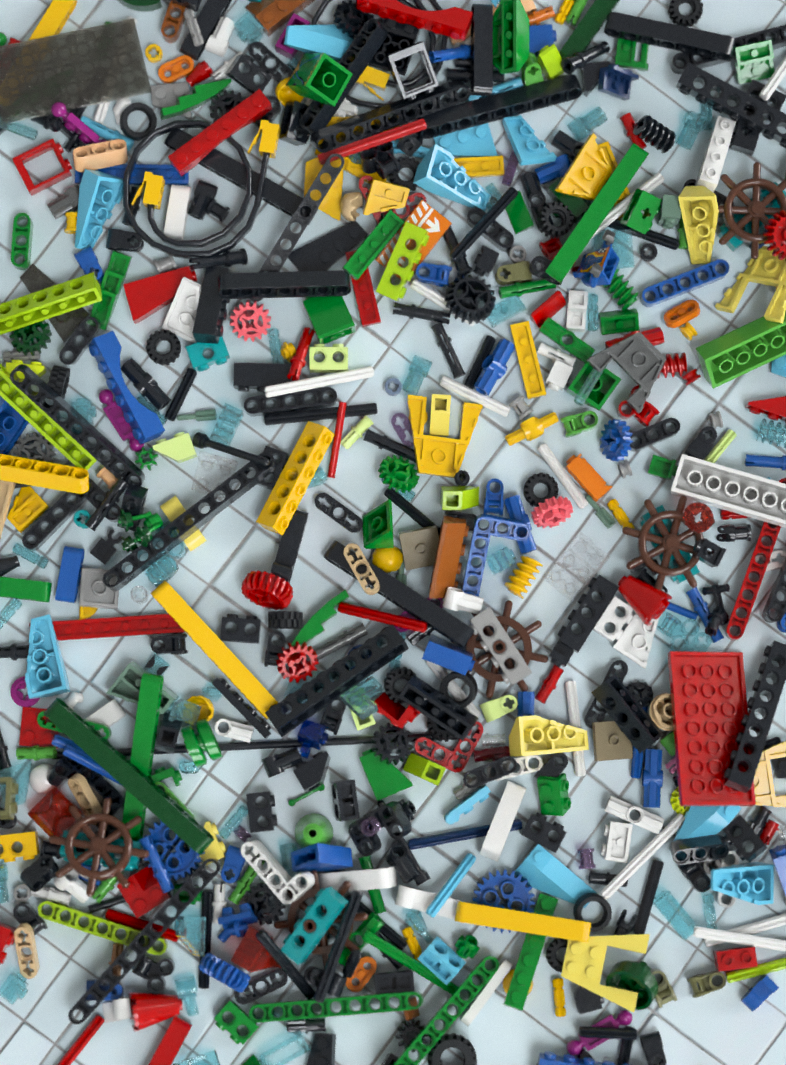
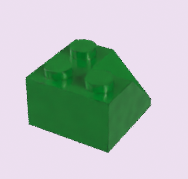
[566,362,621,410]

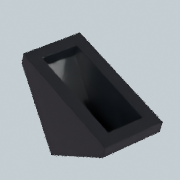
[581,61,612,97]

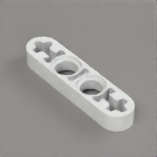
[460,959,513,1026]

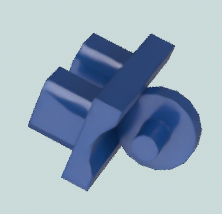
[218,903,258,937]

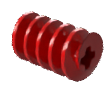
[657,353,687,379]

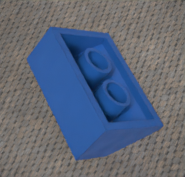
[0,396,29,455]

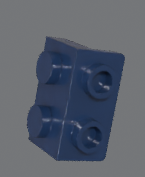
[598,64,639,100]

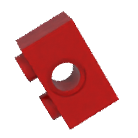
[713,946,758,972]

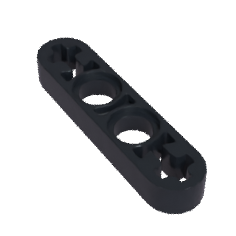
[584,660,628,729]

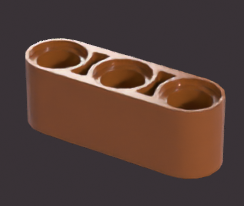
[161,1,189,43]

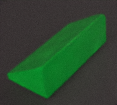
[505,190,534,234]
[599,308,639,335]

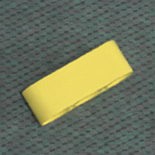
[160,495,206,551]

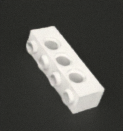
[695,116,736,193]

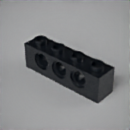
[557,575,619,653]
[591,674,664,753]
[398,675,479,741]

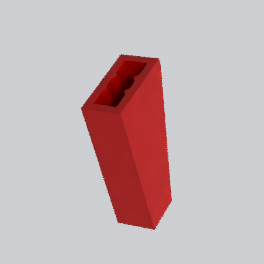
[123,266,198,324]

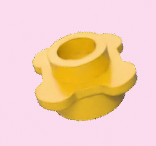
[280,342,296,363]

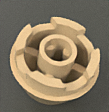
[649,693,674,731]

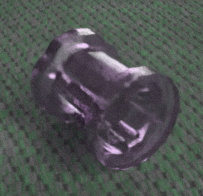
[577,848,596,869]

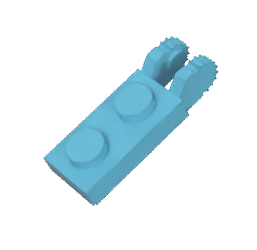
[444,784,491,825]

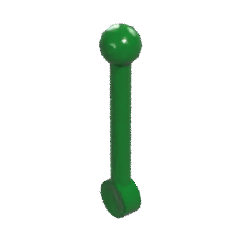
[288,784,325,806]

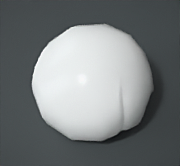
[29,763,59,794]

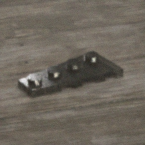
[20,264,90,342]

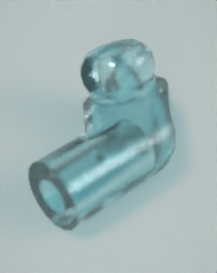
[485,183,502,210]

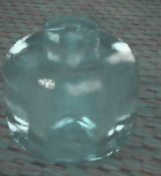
[202,682,222,702]

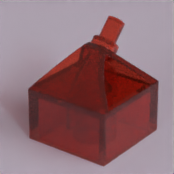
[27,786,84,837]
[230,925,282,972]

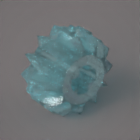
[146,555,179,587]

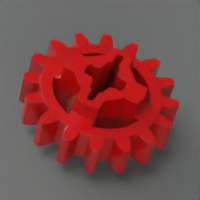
[276,641,319,683]

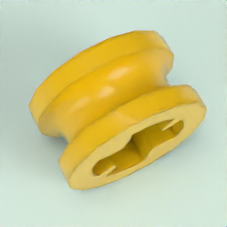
[145,44,163,63]
[679,322,698,341]

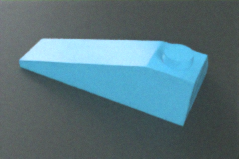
[284,24,354,62]
[413,144,490,212]
[75,169,123,249]
[25,614,71,699]
[674,806,741,853]
[514,843,597,908]
[711,862,774,905]

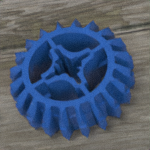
[199,953,250,992]

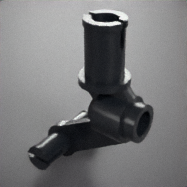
[31,110,80,152]
[702,584,730,636]

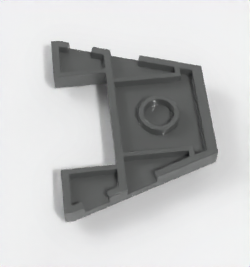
[586,332,666,413]

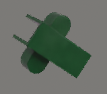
[547,177,589,223]

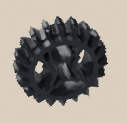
[444,274,496,325]

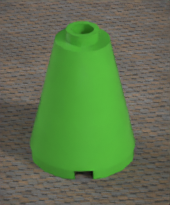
[295,813,333,848]

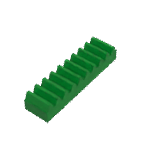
[342,210,405,281]

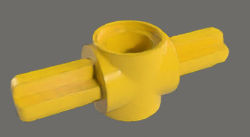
[505,412,559,446]

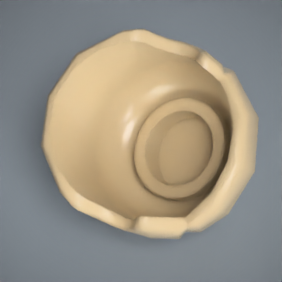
[340,192,363,221]

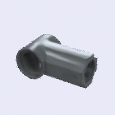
[47,185,79,219]

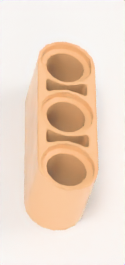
[73,139,128,172]

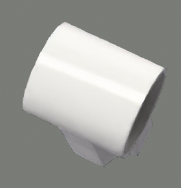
[205,17,236,57]
[442,587,484,614]
[215,719,254,743]
[54,870,89,904]

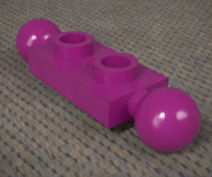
[51,102,105,145]
[98,389,144,452]
[566,1010,632,1056]

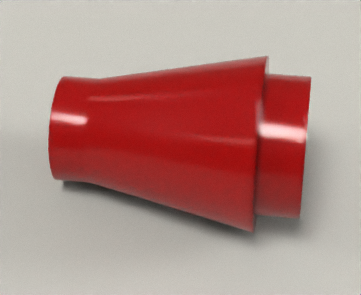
[185,60,214,88]

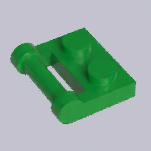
[615,38,649,71]

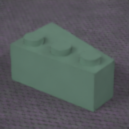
[106,661,179,714]

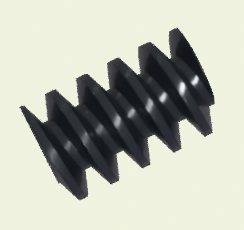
[633,115,676,153]

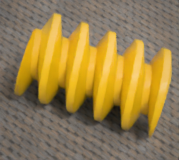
[504,556,543,599]

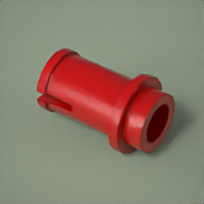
[760,819,779,845]

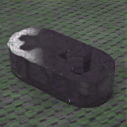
[502,150,519,187]
[391,413,414,447]

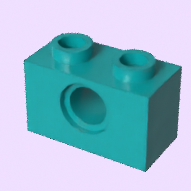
[186,337,230,372]

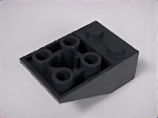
[369,18,421,76]

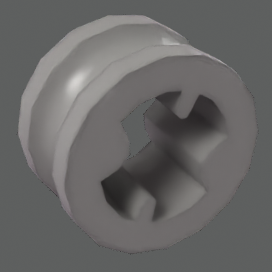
[509,245,527,263]
[709,411,723,429]
[617,459,633,479]
[13,884,31,902]

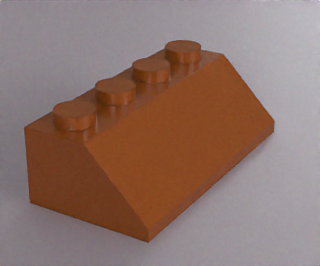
[245,0,315,37]
[429,516,469,598]

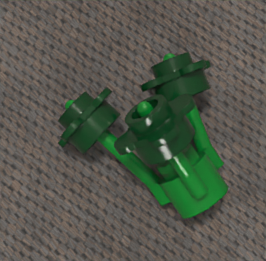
[118,509,163,553]

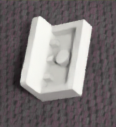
[601,821,633,863]

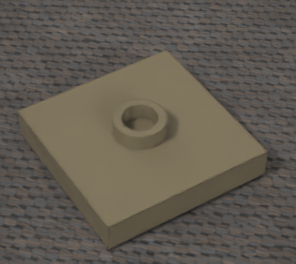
[399,525,439,571]
[592,721,633,761]

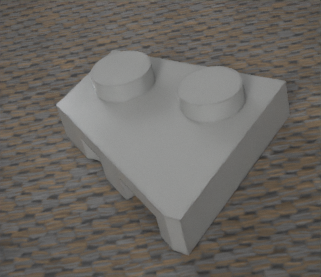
[151,82,192,120]

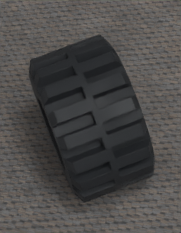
[428,1033,477,1065]

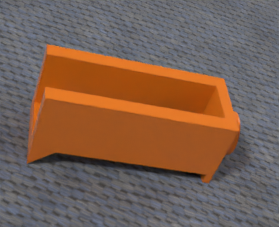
[565,453,613,502]

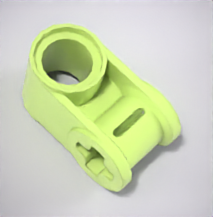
[479,695,518,723]

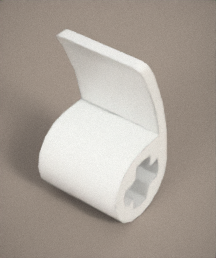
[102,998,132,1023]

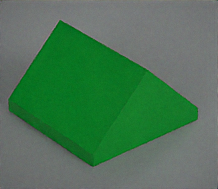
[362,499,394,549]

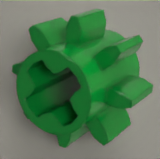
[135,447,159,471]
[454,935,480,959]

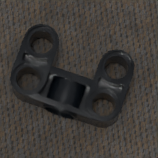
[348,801,412,857]

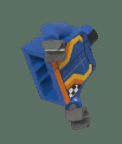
[572,229,620,288]

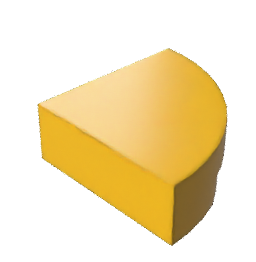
[79,607,98,620]

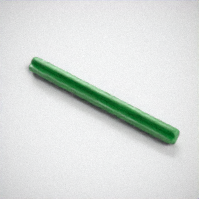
[362,930,461,995]

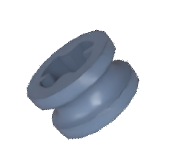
[385,378,402,396]

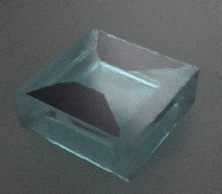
[143,654,170,676]

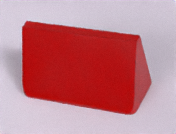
[530,290,566,328]

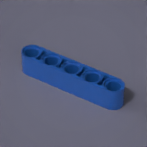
[640,259,730,307]

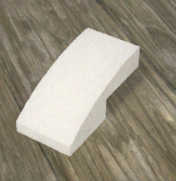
[566,290,588,332]

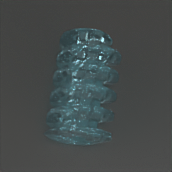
[756,419,786,448]

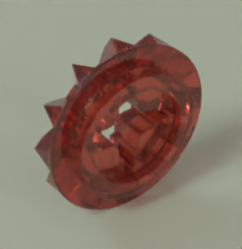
[682,502,714,533]

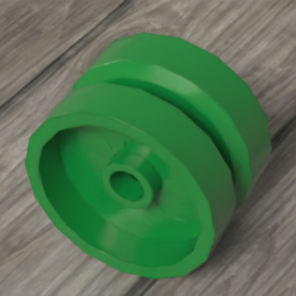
[181,718,223,768]

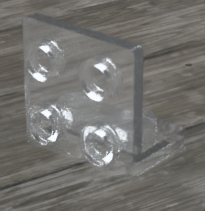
[191,451,238,499]

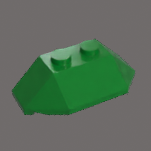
[493,0,529,74]

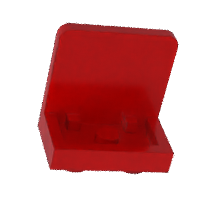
[372,692,421,729]

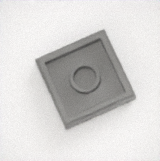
[79,568,119,609]

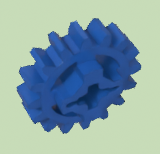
[599,419,633,461]

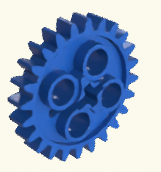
[144,820,205,880]
[472,869,535,933]

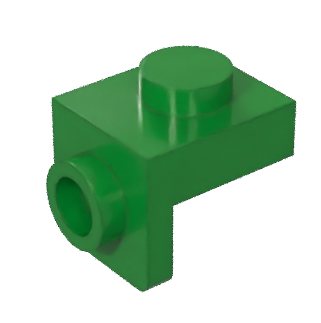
[647,455,678,480]
[151,766,183,787]

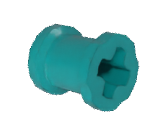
[74,510,91,529]

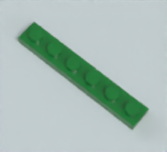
[503,893,558,1011]

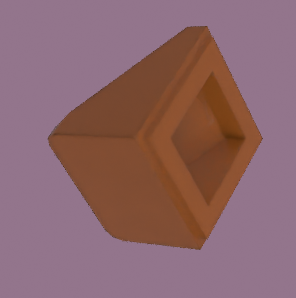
[403,997,420,1020]

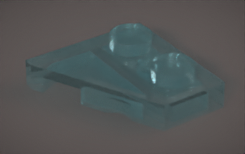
[0,761,32,806]

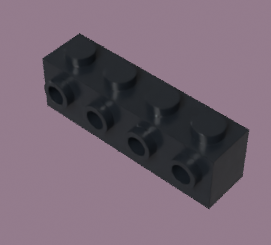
[192,267,230,344]

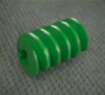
[602,268,639,311]

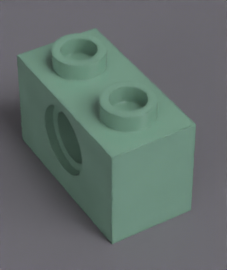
[658,194,681,229]

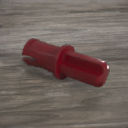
[473,746,511,762]

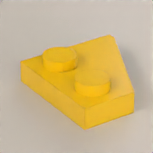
[363,178,410,215]
[7,486,49,533]

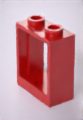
[12,138,73,196]

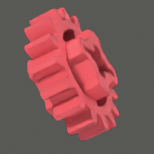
[230,300,271,342]
[531,496,573,529]

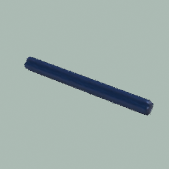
[408,819,523,850]

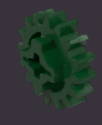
[9,320,52,356]

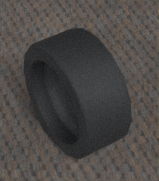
[119,103,157,140]
[439,671,478,708]
[573,893,612,932]

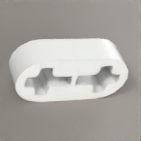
[755,550,786,572]

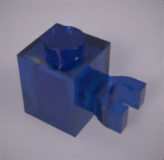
[297,720,329,759]

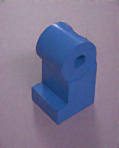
[741,974,779,1012]
[87,979,124,1001]

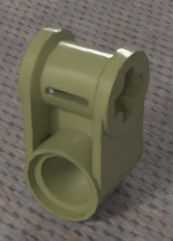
[495,261,533,286]
[650,969,677,1008]
[687,970,726,998]

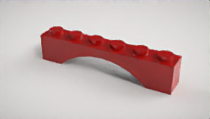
[357,0,473,41]
[168,89,272,177]

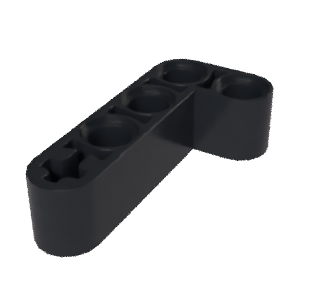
[270,510,309,583]
[47,756,124,816]

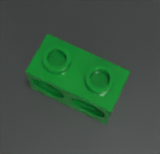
[214,1000,260,1045]

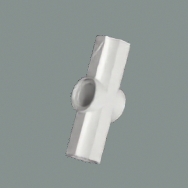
[604,796,665,834]

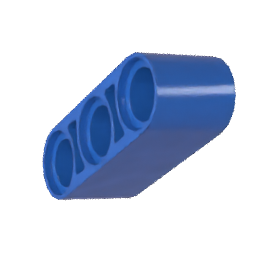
[55,546,85,604]

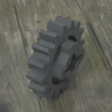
[13,432,56,463]

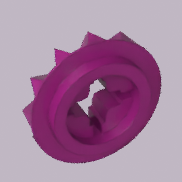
[10,676,40,707]

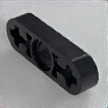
[249,42,293,83]
[315,493,363,533]
[235,969,288,1005]

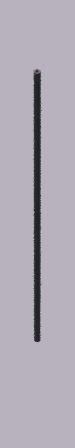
[52,733,458,760]

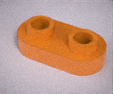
[158,55,195,84]
[664,300,700,328]
[346,956,377,992]

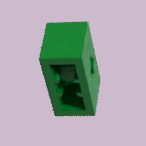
[620,188,662,234]

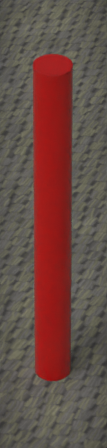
[327,401,347,478]

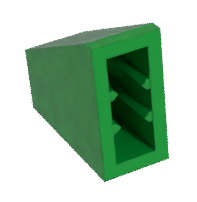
[360,749,413,801]

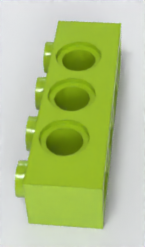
[376,222,430,301]

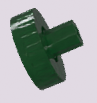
[605,961,658,1010]

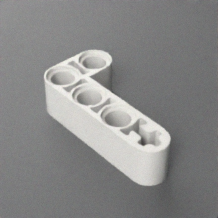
[480,781,526,862]
[241,839,315,904]
[318,867,398,891]
[395,885,468,920]

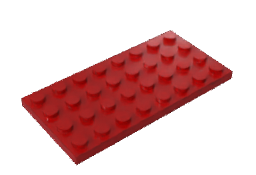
[668,651,756,806]

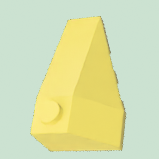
[678,186,719,264]
[509,715,589,756]

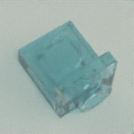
[168,698,201,726]

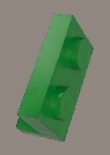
[537,773,571,816]

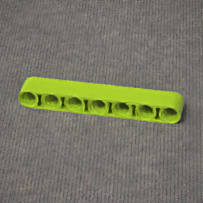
[38,901,168,955]

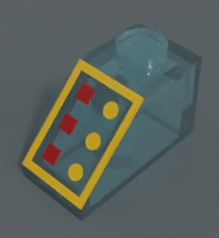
[174,916,206,956]

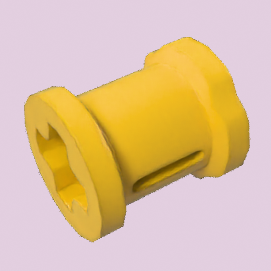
[64,212,78,234]

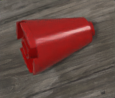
[618,575,672,626]
[128,992,183,1032]

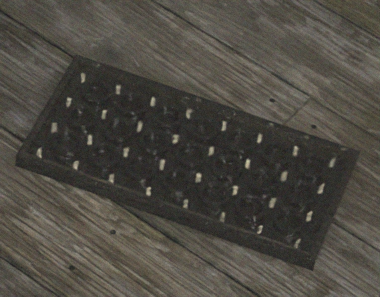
[0,18,151,124]

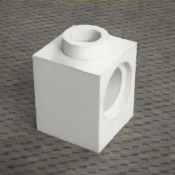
[546,360,573,392]

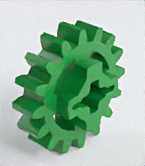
[378,455,420,493]

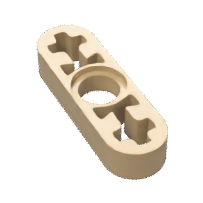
[343,543,380,595]
[68,773,102,825]
[14,923,39,979]

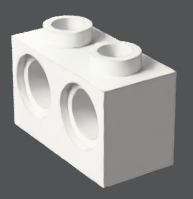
[593,596,634,642]

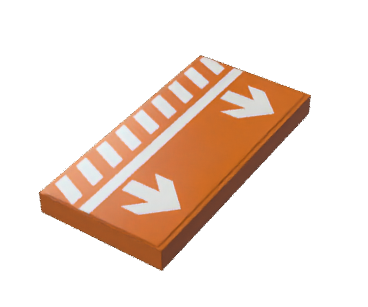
[376,200,452,282]

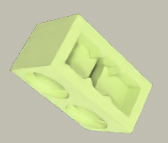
[309,344,348,373]

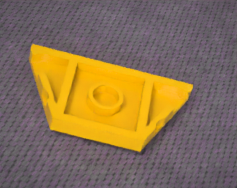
[555,133,613,200]
[304,157,344,220]

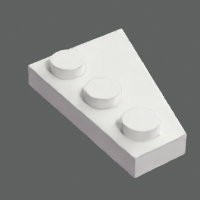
[162,277,201,343]
[613,613,659,669]

